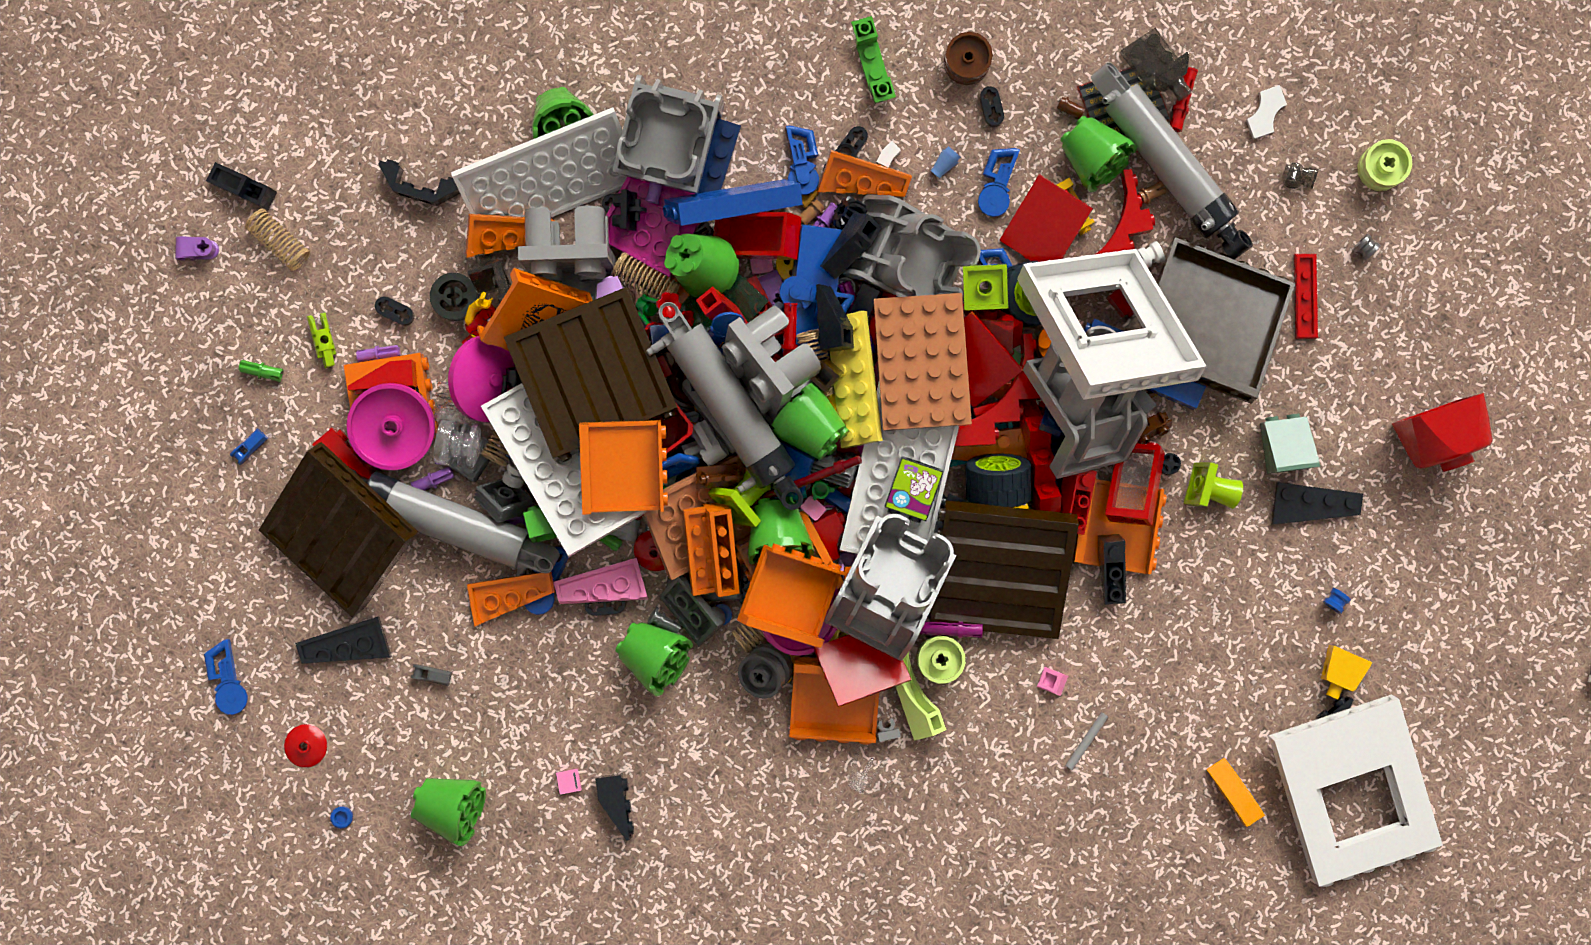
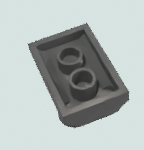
[659,574,725,647]

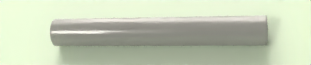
[1065,712,1108,770]

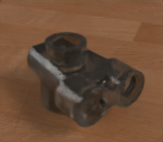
[1282,163,1319,189]

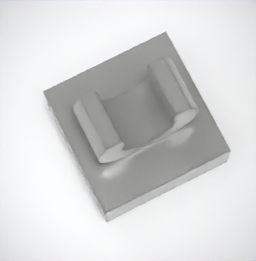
[877,718,901,742]

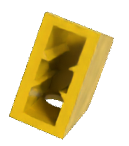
[1321,645,1372,700]

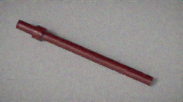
[750,455,862,508]

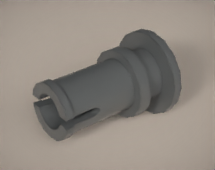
[647,607,681,633]

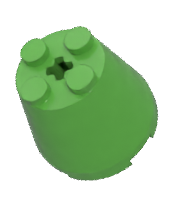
[532,87,594,139]
[1060,116,1137,192]
[664,234,739,299]
[772,383,849,460]
[748,497,814,565]
[615,622,693,696]
[411,778,486,846]

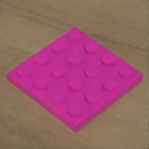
[606,177,701,277]

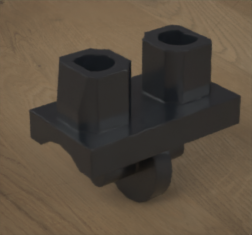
[612,189,647,231]

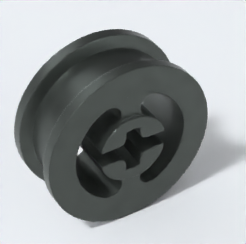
[430,273,480,321]

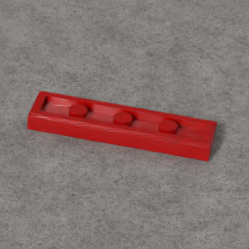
[1294,254,1318,339]

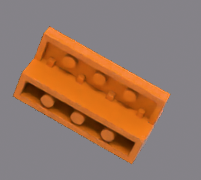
[683,503,740,597]

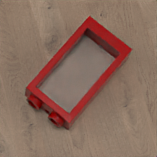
[1105,442,1165,526]

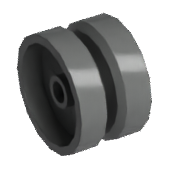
[738,643,793,699]

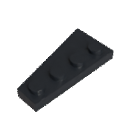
[1271,482,1363,525]
[295,616,392,664]

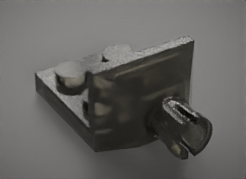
[1120,28,1193,102]
[467,253,512,303]

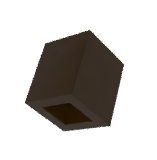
[810,359,844,392]

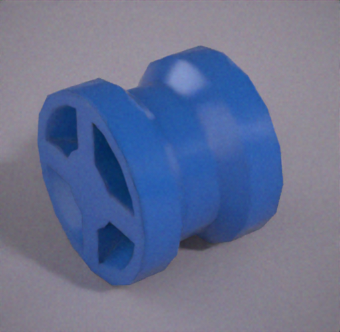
[1323,588,1351,614]

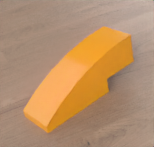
[1206,758,1265,827]

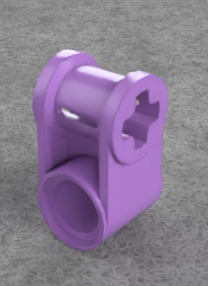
[175,236,219,261]
[758,269,784,306]

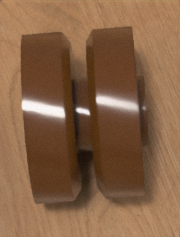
[943,31,993,86]

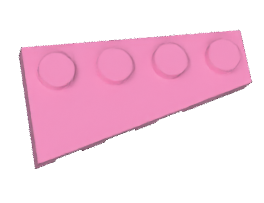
[554,558,648,604]

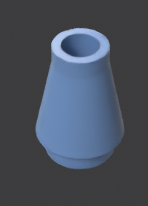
[930,146,961,179]

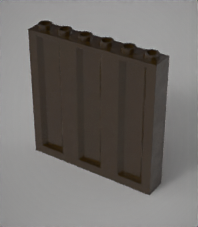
[504,287,679,463]
[258,442,418,618]
[927,500,1079,639]

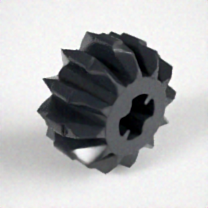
[832,196,867,230]

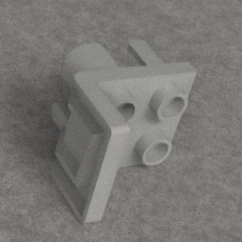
[612,74,725,194]
[840,195,981,297]
[518,206,616,300]
[682,306,821,454]
[1023,326,1147,479]
[824,514,956,661]

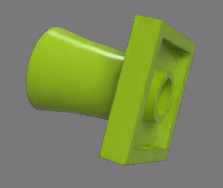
[963,264,1008,310]
[1183,462,1243,509]
[708,470,771,527]

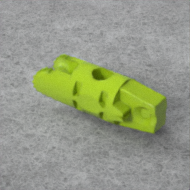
[307,313,336,369]

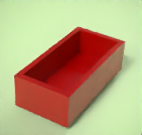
[713,212,801,260]

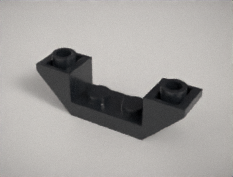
[378,159,460,206]

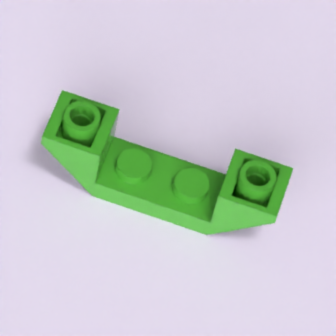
[851,16,896,104]

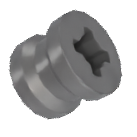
[1353,234,1381,261]

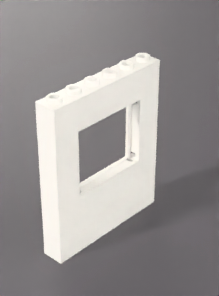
[1017,249,1206,400]
[1268,695,1443,887]

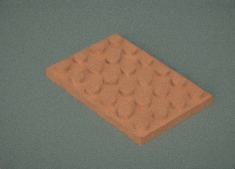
[874,293,972,431]
[643,453,771,580]

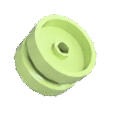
[1357,139,1412,191]
[916,636,966,684]

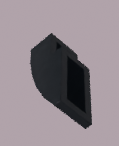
[206,162,277,210]

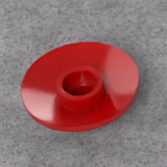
[634,530,665,571]
[284,724,327,768]

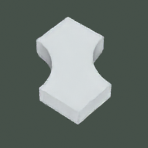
[1246,85,1287,140]

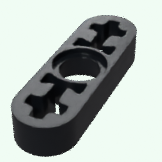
[823,126,868,171]

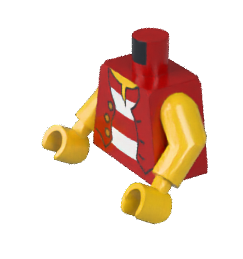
[462,292,496,344]

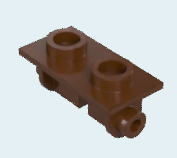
[1138,412,1172,444]
[696,463,743,489]

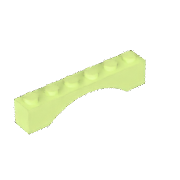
[896,652,946,741]

